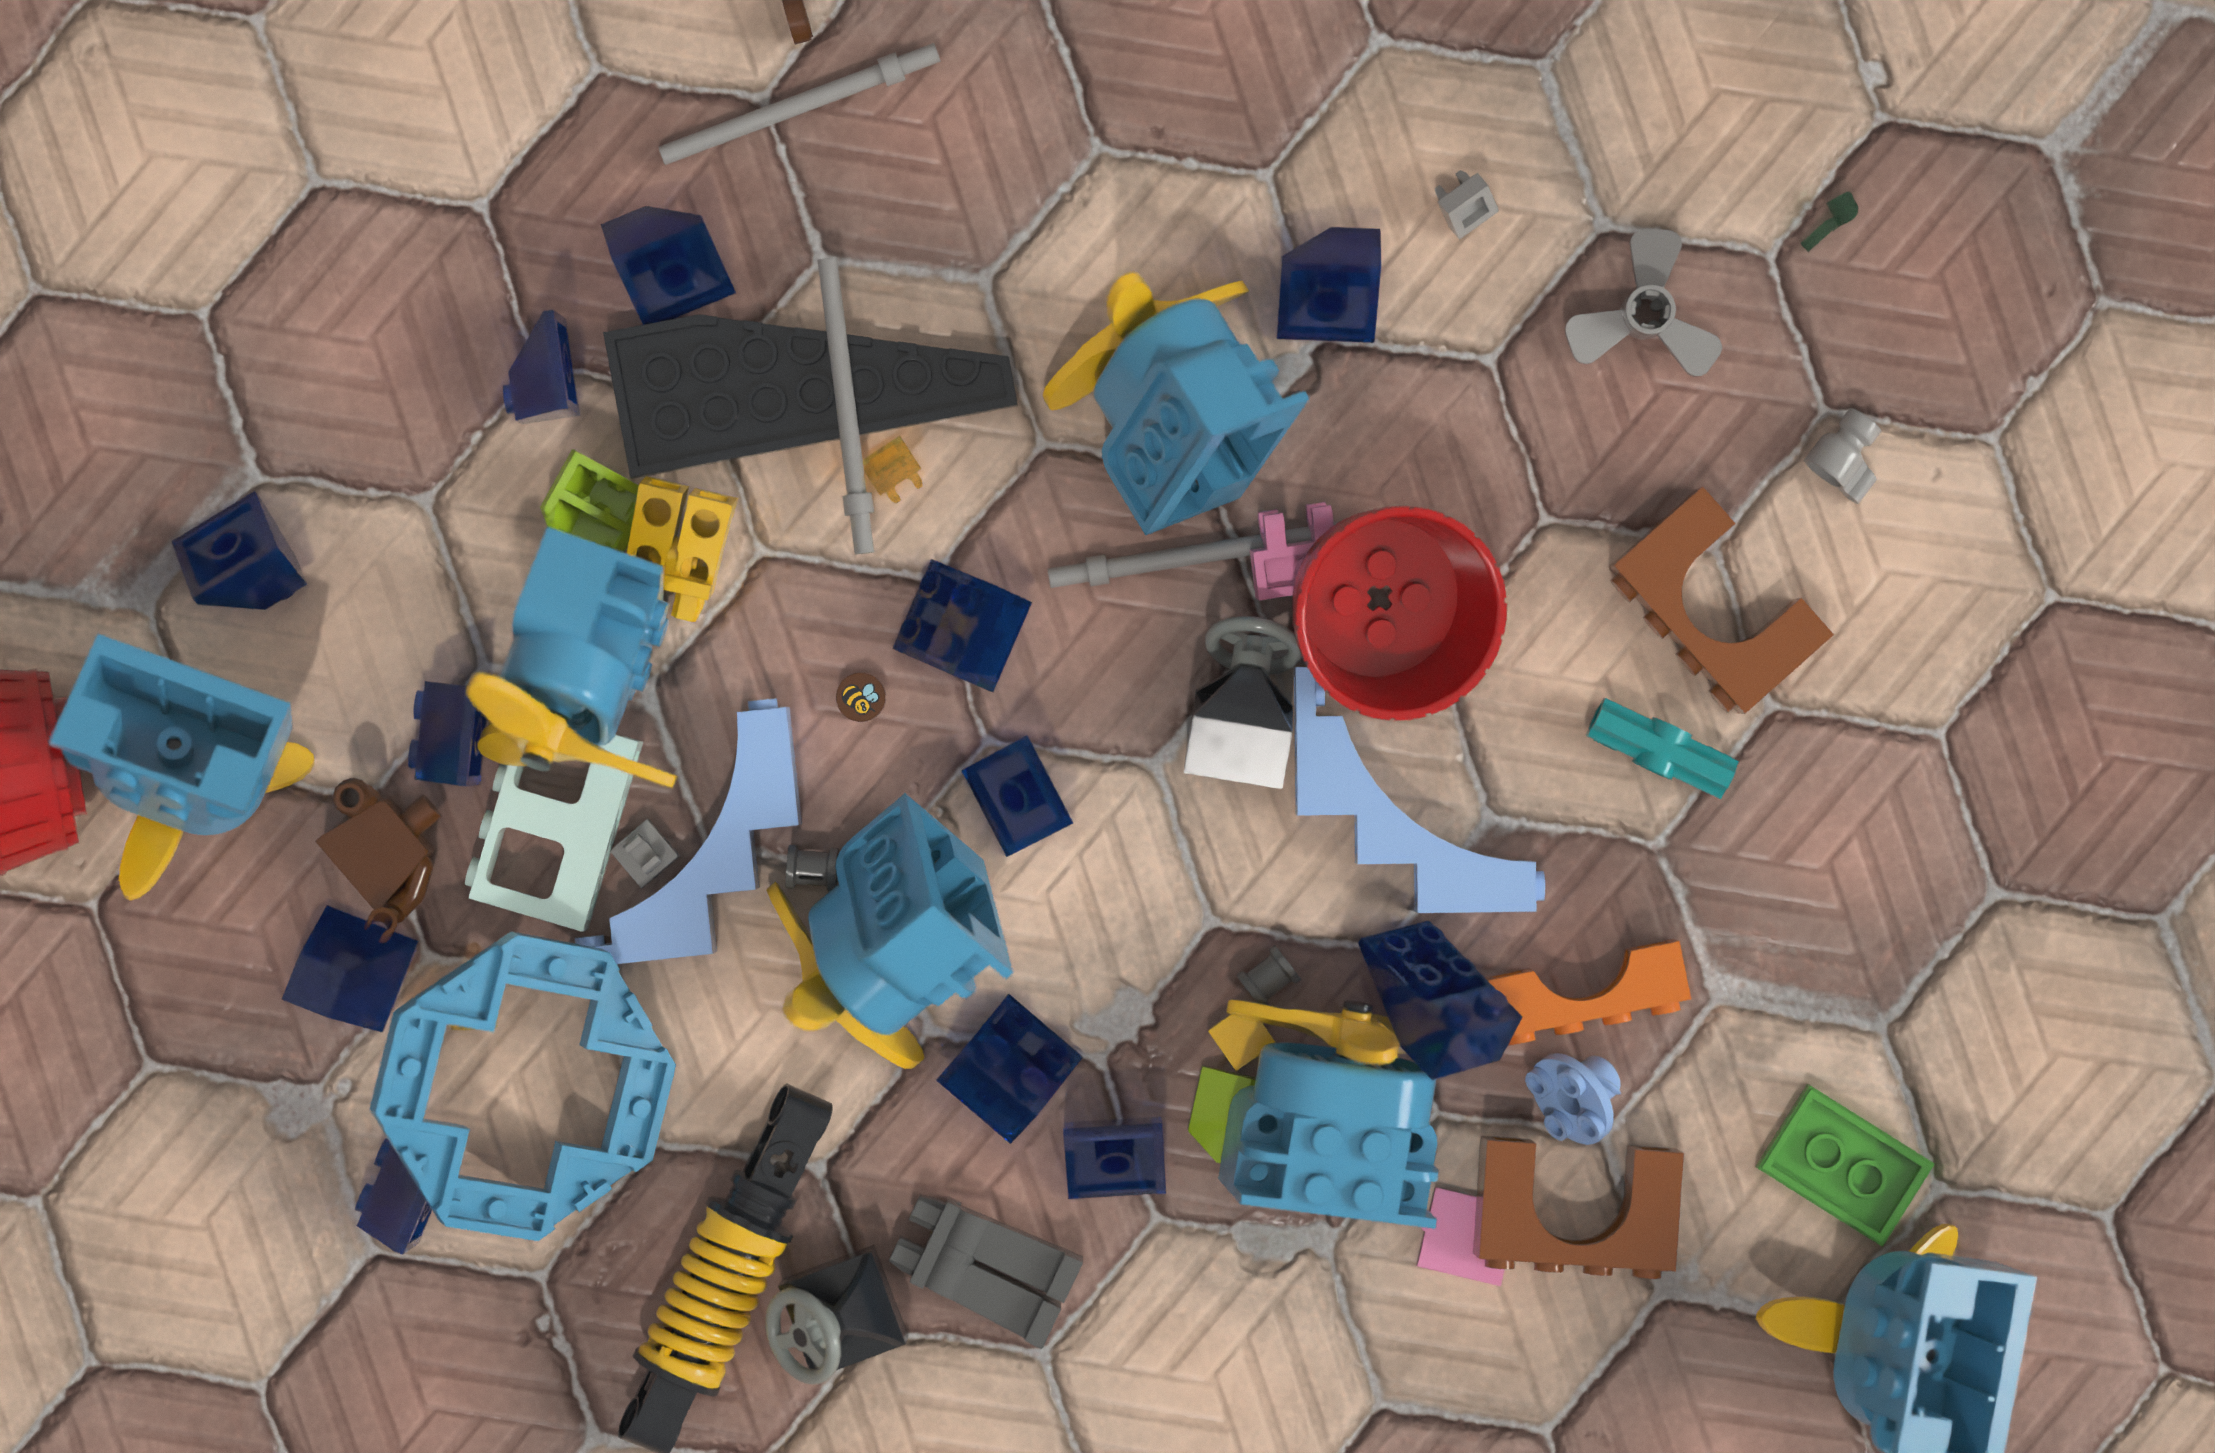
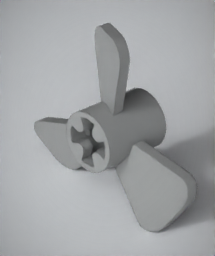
[1565,228,1722,377]

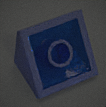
[961,735,1074,857]
[1063,1117,1166,1199]

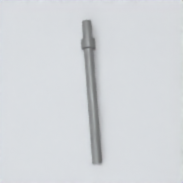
[658,43,941,165]
[817,258,874,555]
[1047,522,1338,588]

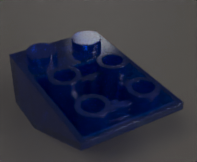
[1358,920,1523,1080]

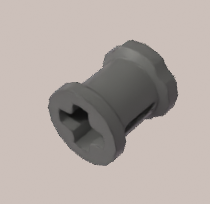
[786,845,839,891]
[1236,945,1302,1005]

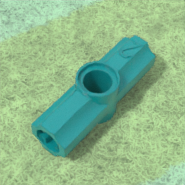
[1586,698,1739,799]

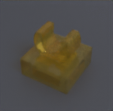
[863,436,923,503]

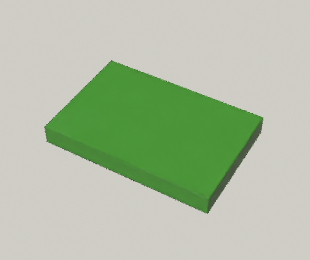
[1755,1084,1935,1247]

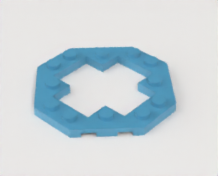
[369,931,676,1241]

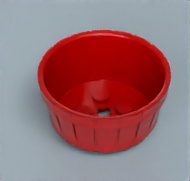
[1293,506,1507,721]
[0,669,87,876]

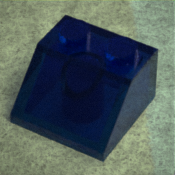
[408,681,488,786]
[355,1138,432,1255]

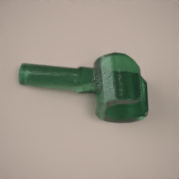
[1800,192,1859,252]

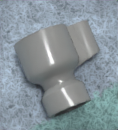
[1804,408,1882,504]

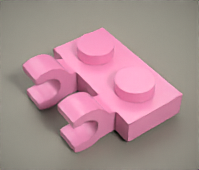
[1250,502,1333,601]

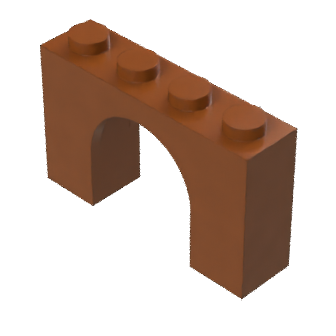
[1609,487,1834,714]
[1473,1135,1684,1279]

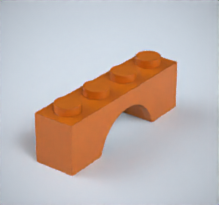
[1481,939,1691,1045]

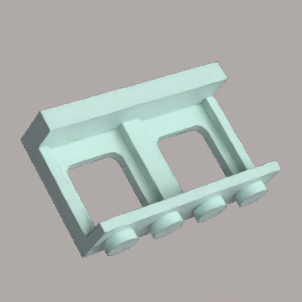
[465,735,643,932]

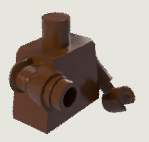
[315,778,442,943]

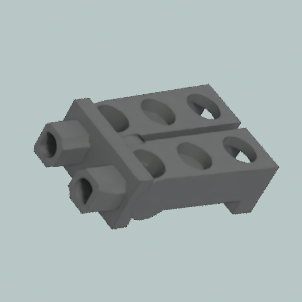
[889,1194,1083,1350]

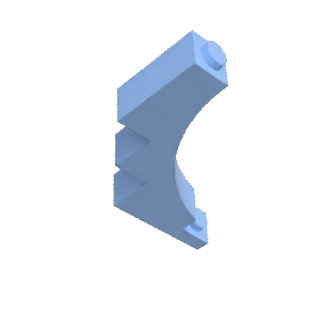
[1294,667,1545,913]
[575,698,802,964]

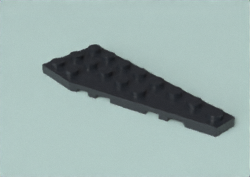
[603,314,1018,479]

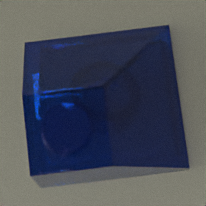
[600,206,736,325]
[1277,227,1381,343]
[503,309,580,424]
[171,491,307,610]
[281,905,419,1032]

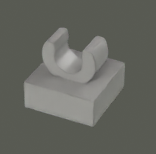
[1435,170,1499,240]
[610,819,680,888]

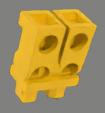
[627,476,738,622]

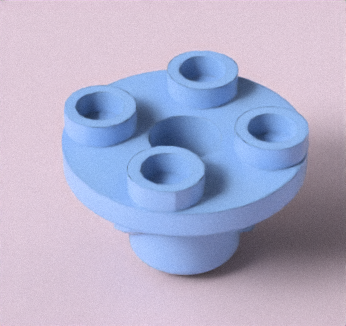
[1525,1053,1621,1145]

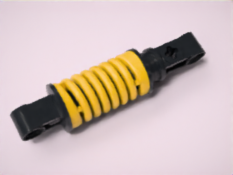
[618,1083,833,1453]

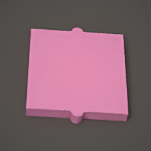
[1417,1187,1505,1286]

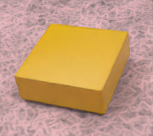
[1208,1014,1276,1071]

